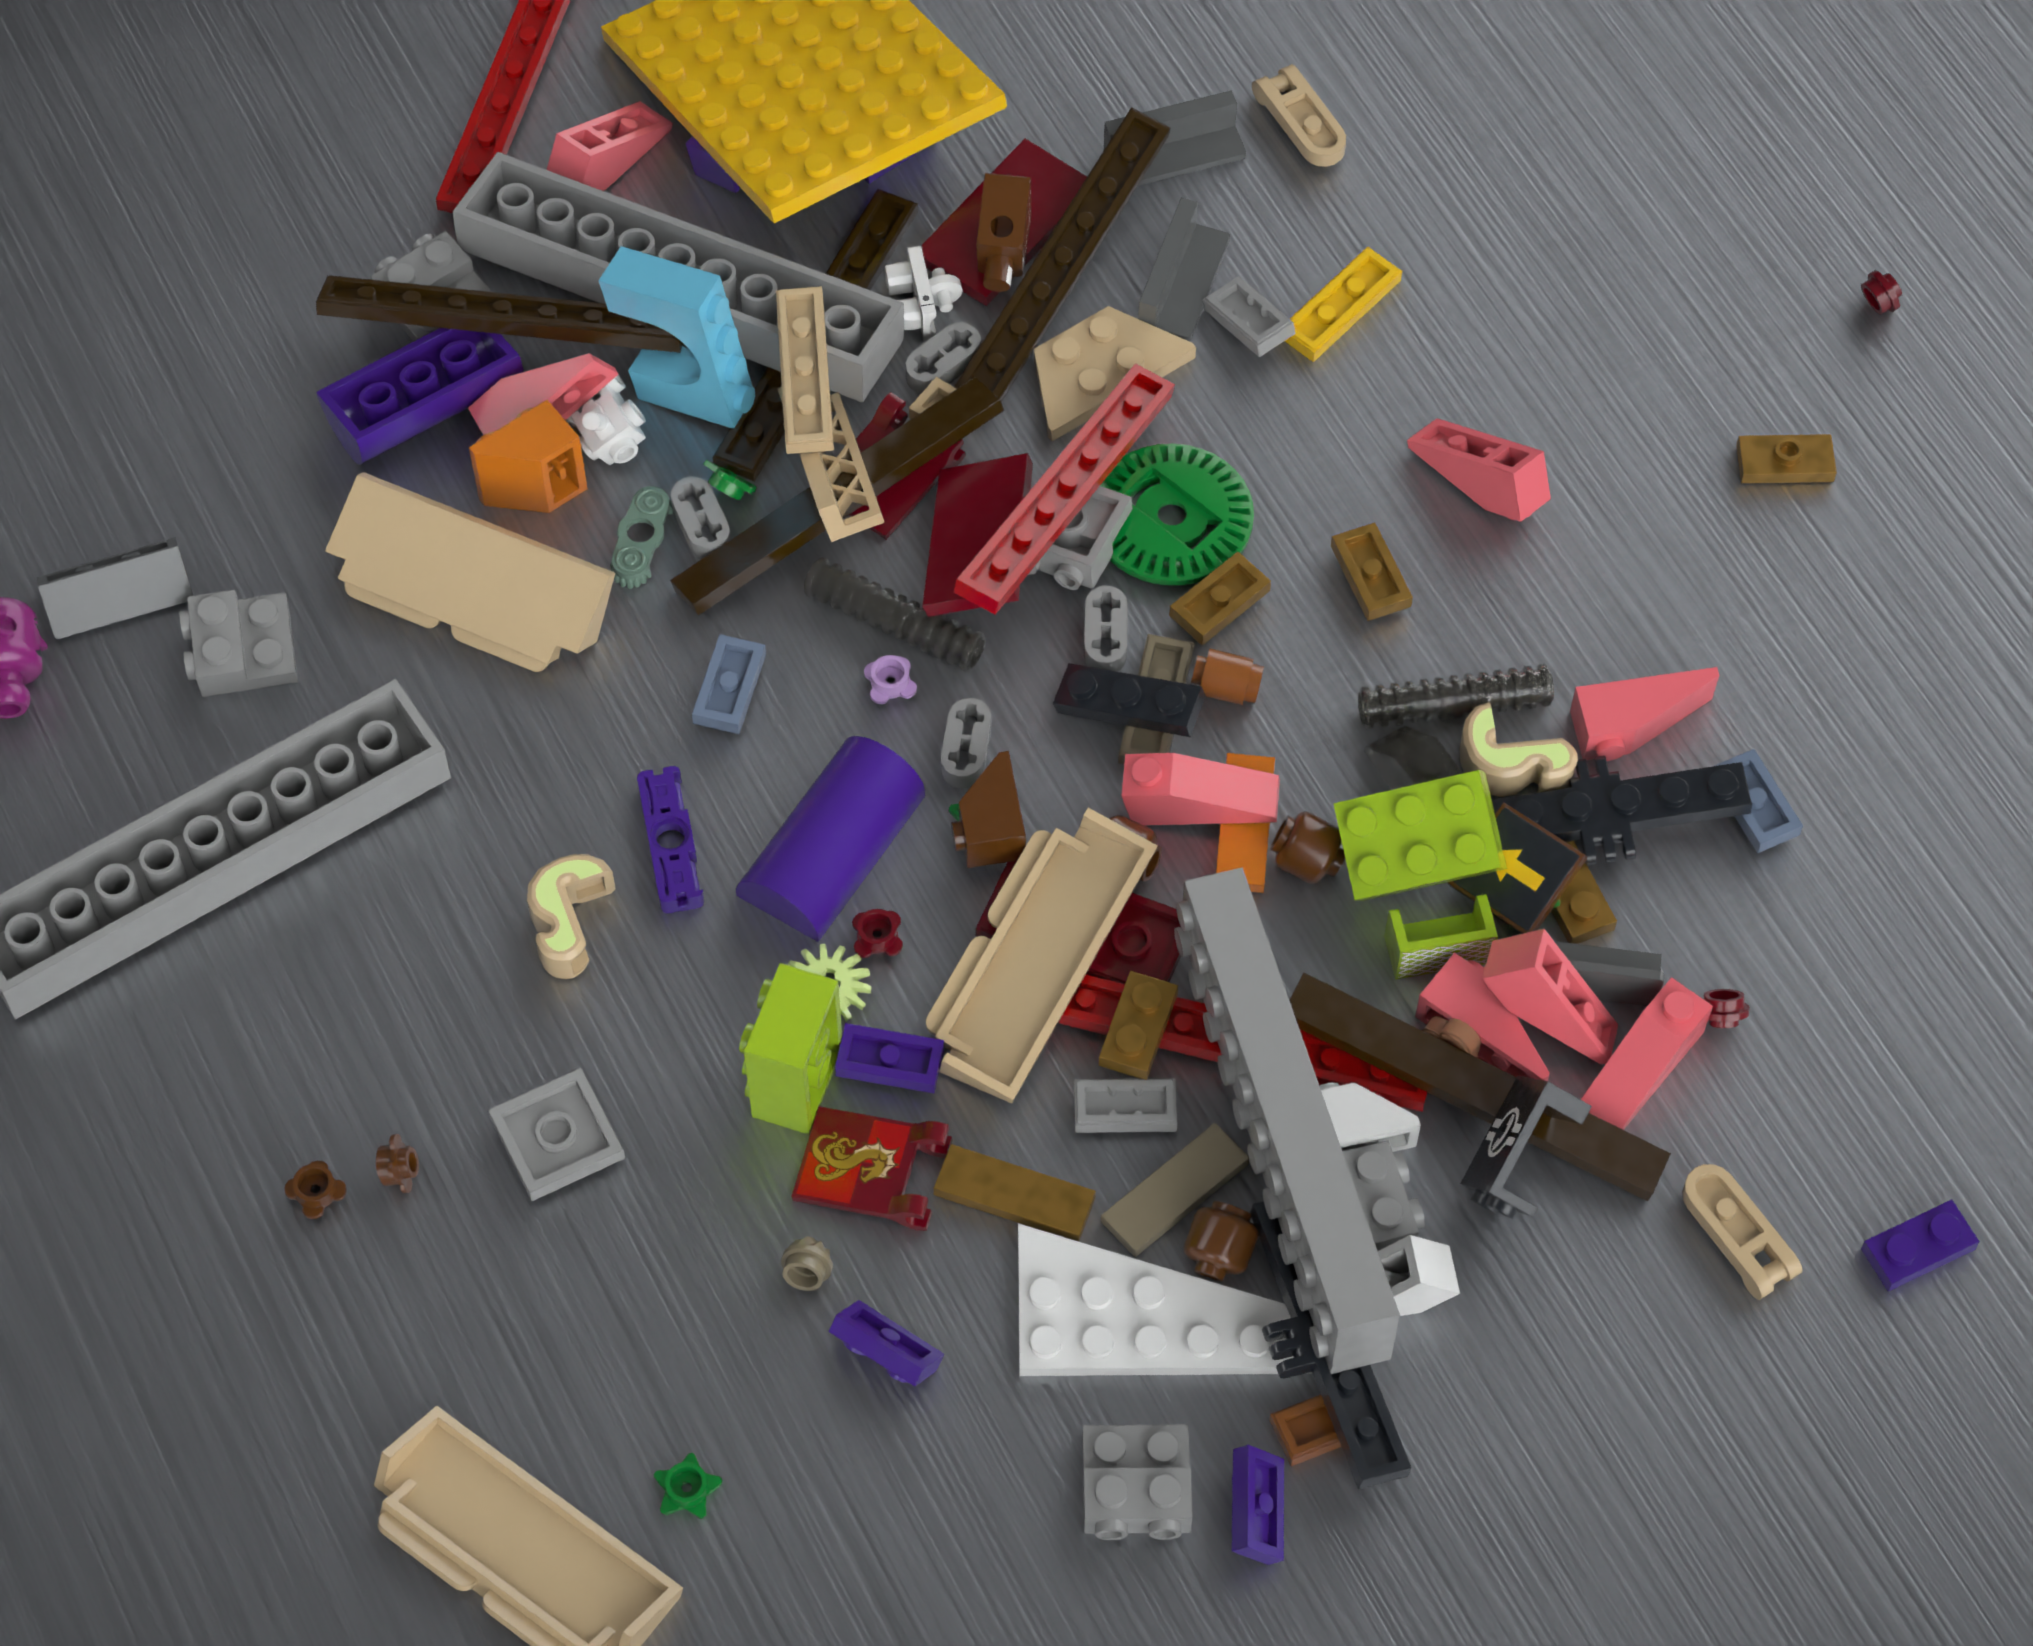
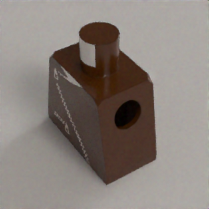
[977,173,1031,292]

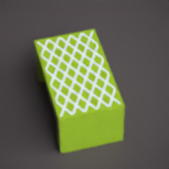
[1384,894,1498,980]

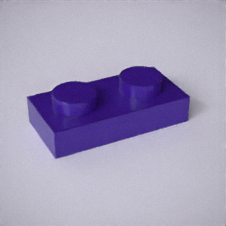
[835,1023,944,1094]
[1861,1199,1980,1292]
[828,1300,944,1387]
[1231,1444,1284,1565]

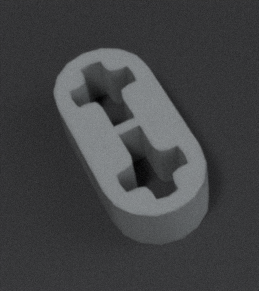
[905,322,981,394]
[671,476,731,559]
[1084,585,1128,672]
[941,698,991,788]

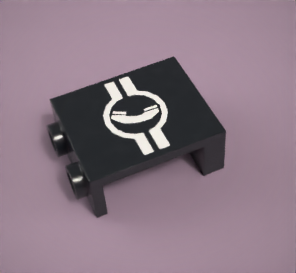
[1460,1075,1592,1219]

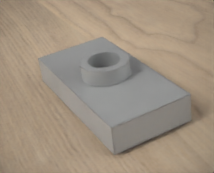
[1203,276,1296,357]
[1074,1078,1177,1133]

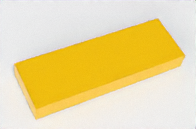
[1284,247,1402,362]

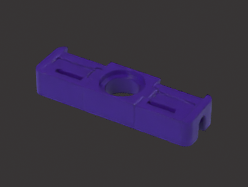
[637,766,704,914]

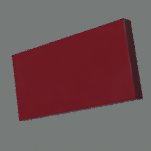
[921,138,1087,306]
[922,453,1033,617]
[975,861,1181,984]

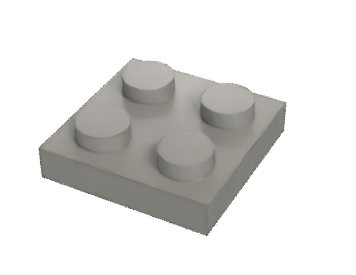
[488,1068,625,1201]

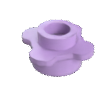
[864,655,917,704]

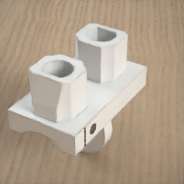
[885,246,963,341]

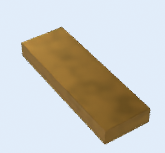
[934,1144,1096,1242]

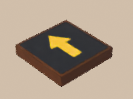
[1448,802,1587,934]

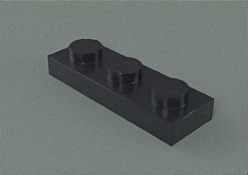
[1053,663,1206,737]

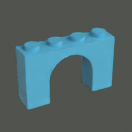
[598,246,755,429]

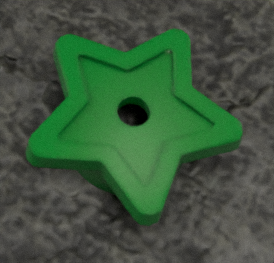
[703,459,757,500]
[654,1453,722,1519]

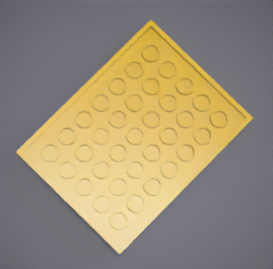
[601,0,1007,224]

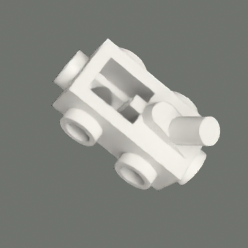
[566,375,646,465]

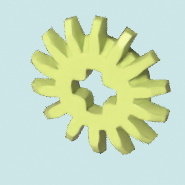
[788,944,872,1022]

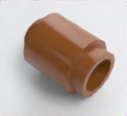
[1191,648,1264,705]

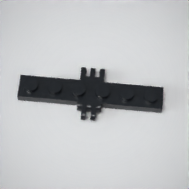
[1492,756,1752,866]
[1250,1201,1412,1490]

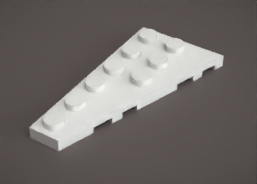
[1018,1224,1313,1376]

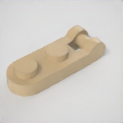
[1252,64,1346,167]
[1682,1164,1802,1300]

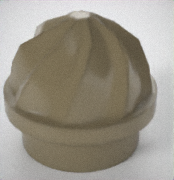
[781,1236,833,1291]

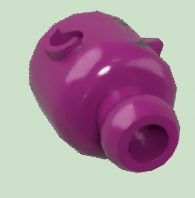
[0,597,48,719]

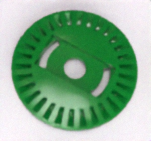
[1100,443,1254,586]

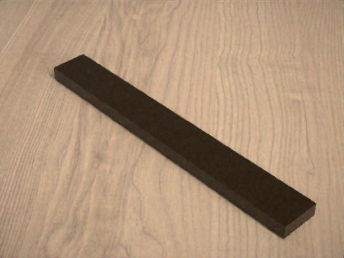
[954,107,1171,402]
[712,189,918,482]
[316,275,684,353]
[670,377,1004,616]
[1289,972,1671,1201]

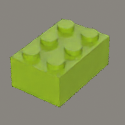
[1333,770,1507,901]
[739,963,842,1135]

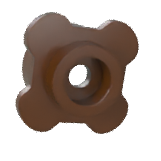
[376,1134,419,1193]
[284,1160,347,1219]

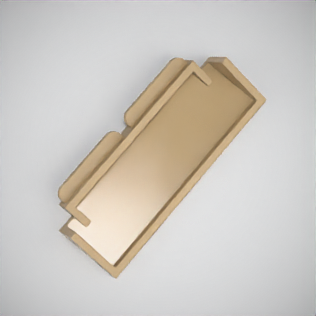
[325,472,615,672]
[926,807,1158,1103]
[374,1406,683,1646]

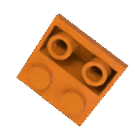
[469,400,588,513]

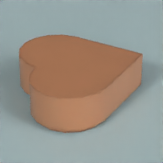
[1422,1016,1481,1057]

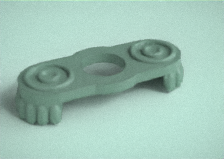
[610,486,673,589]

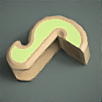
[1459,702,1578,797]
[527,854,616,979]

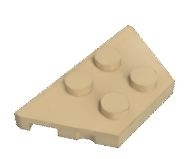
[1034,306,1196,442]

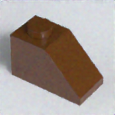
[951,751,1026,868]

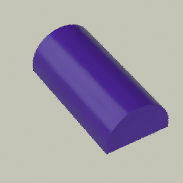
[316,328,524,465]
[736,736,925,942]

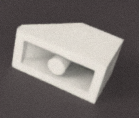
[1320,1083,1421,1152]
[1378,1235,1460,1316]

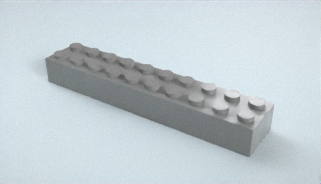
[453,152,904,403]
[0,679,451,1020]
[1174,867,1400,1374]

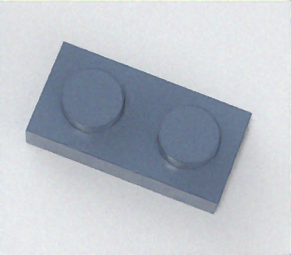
[692,634,766,734]
[1714,749,1803,853]

